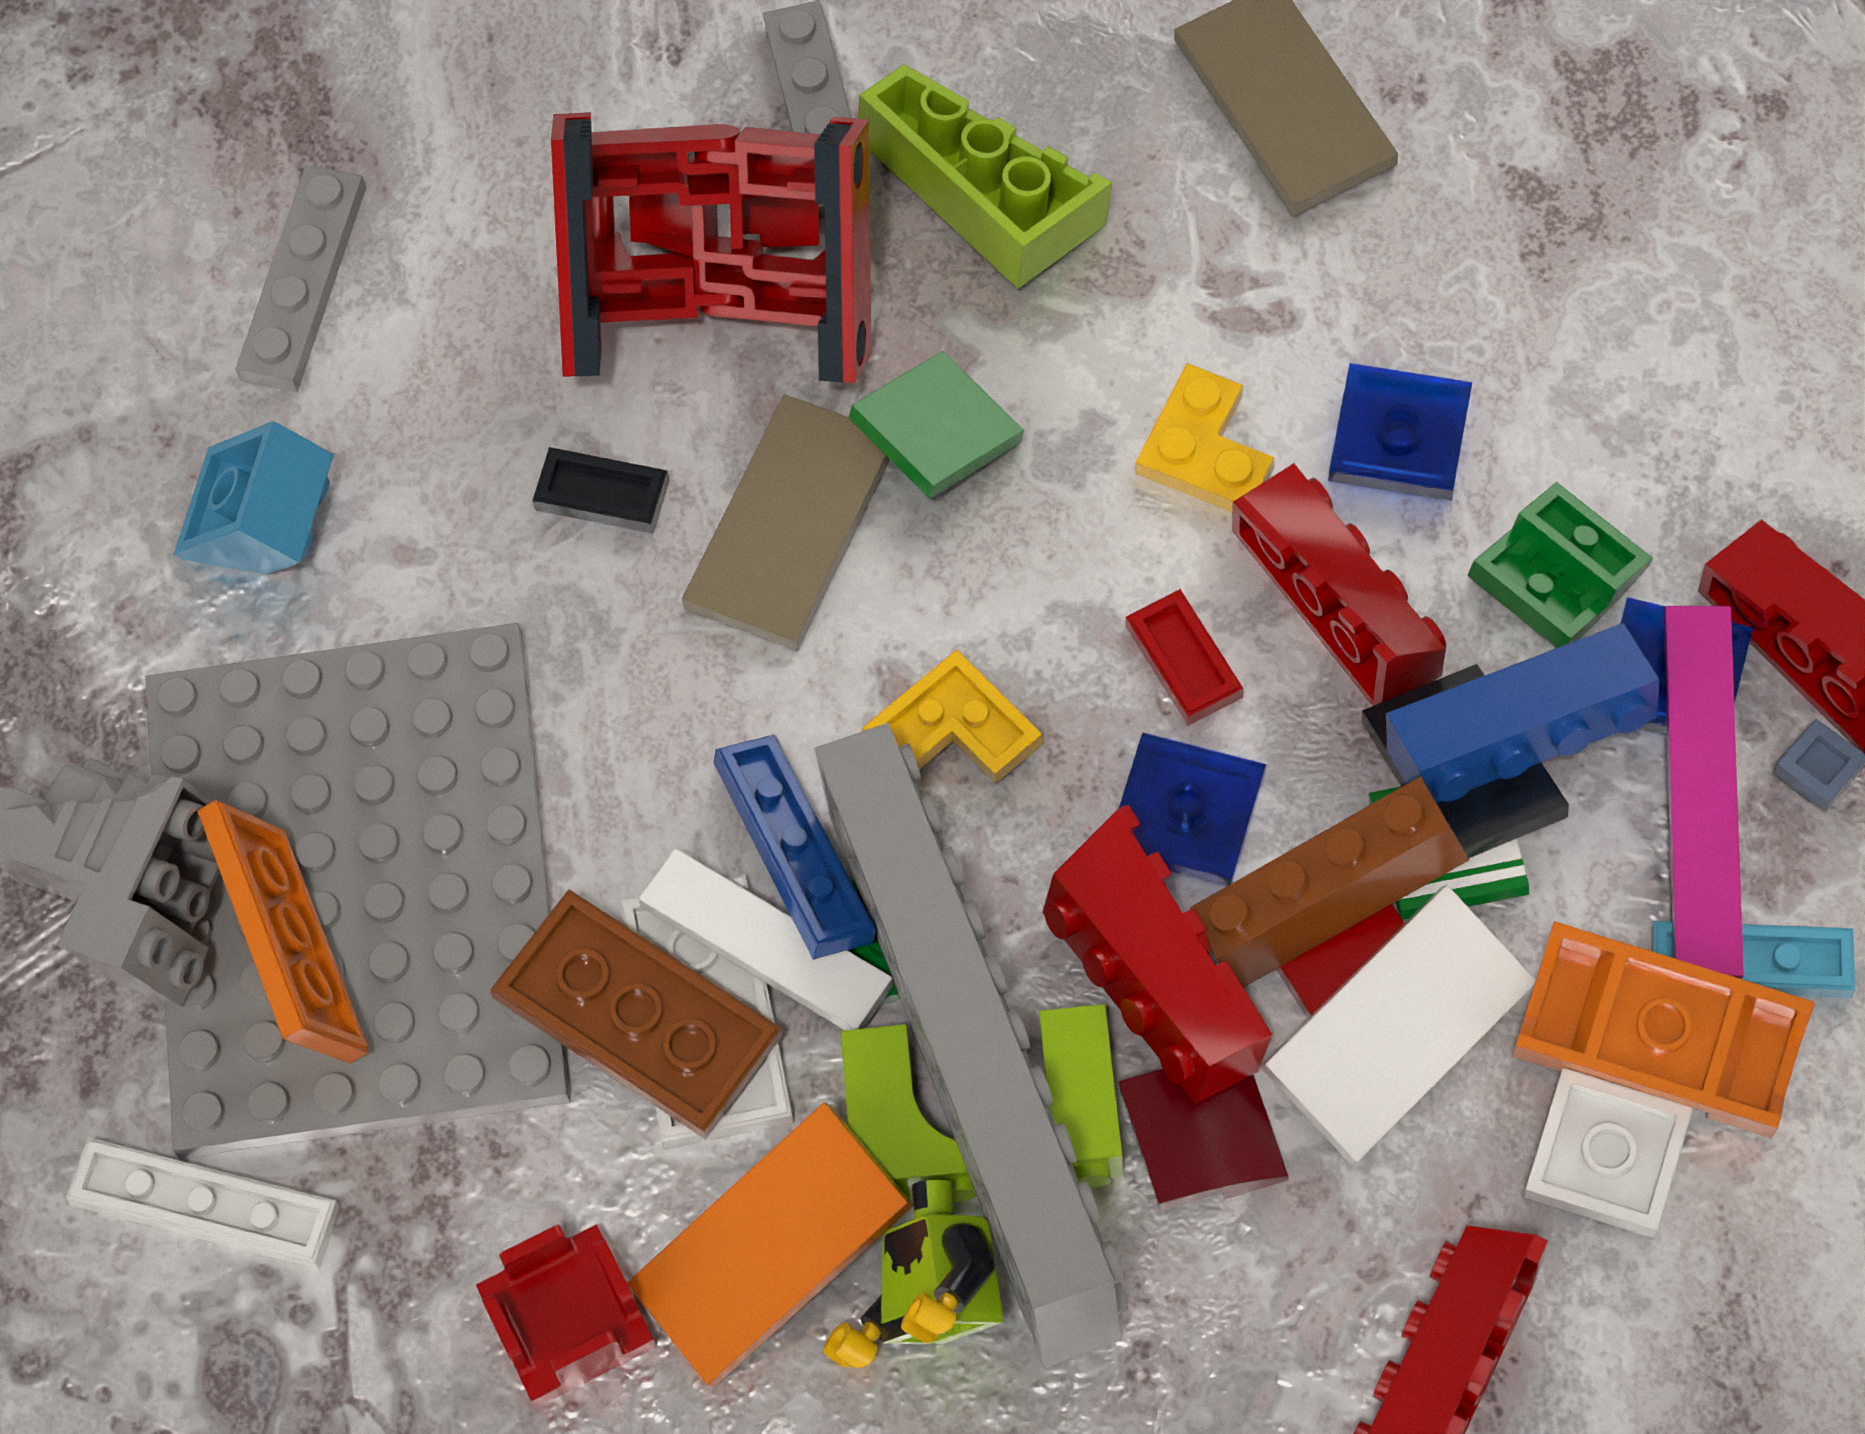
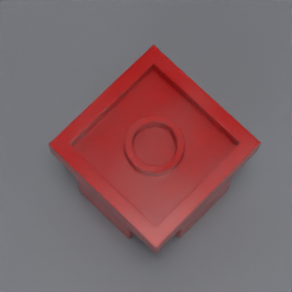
[476,1224,657,1408]

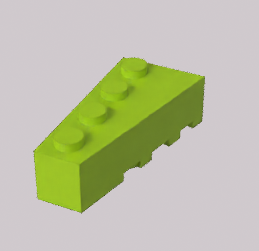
[858,64,1113,289]

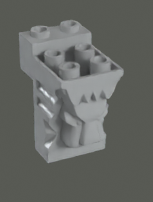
[0,758,220,1007]

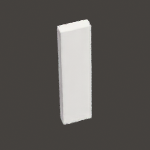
[638,848,893,1030]
[65,1137,340,1270]

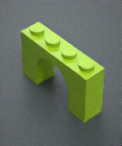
[840,1004,1123,1202]

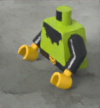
[823,1180,1003,1368]

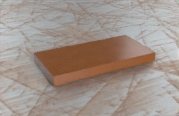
[490,889,782,1139]

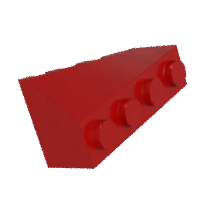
[1232,463,1447,706]
[1042,804,1272,1104]
[1353,1225,1548,1434]

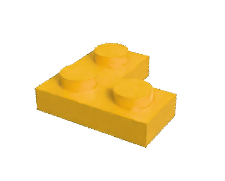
[1135,363,1275,512]
[862,649,1043,784]

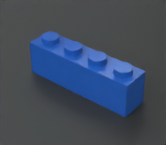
[1386,623,1659,802]

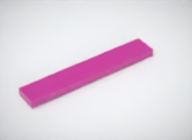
[1663,606,1744,979]

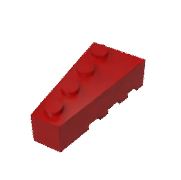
[1698,519,1865,754]

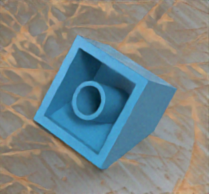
[173,421,334,575]

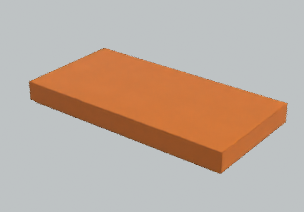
[197,800,369,1064]
[627,1102,913,1387]

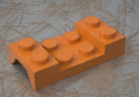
[1512,921,1815,1139]

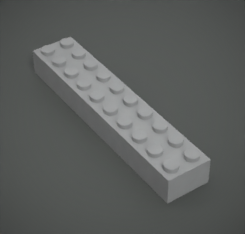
[814,723,1129,1368]

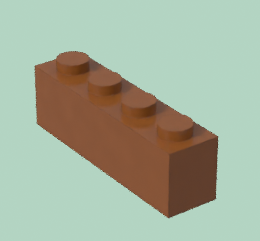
[1190,776,1469,988]

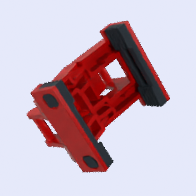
[551,112,872,383]

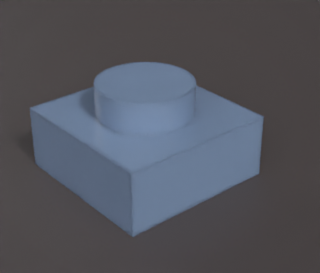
[1773,719,1865,812]

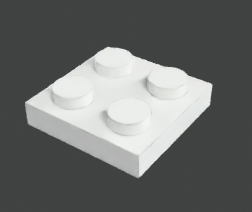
[1523,1068,1693,1239]

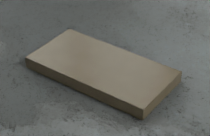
[1174,0,1398,217]
[682,394,890,651]

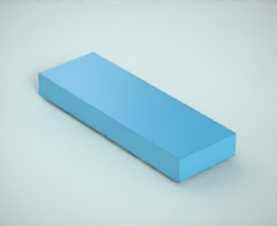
[1651,921,1855,998]

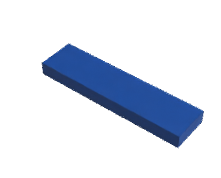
[713,734,876,960]

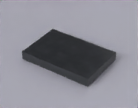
[1362,664,1569,858]

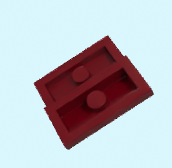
[1119,1069,1288,1212]

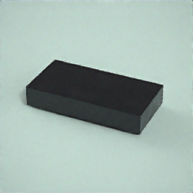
[532,447,670,534]

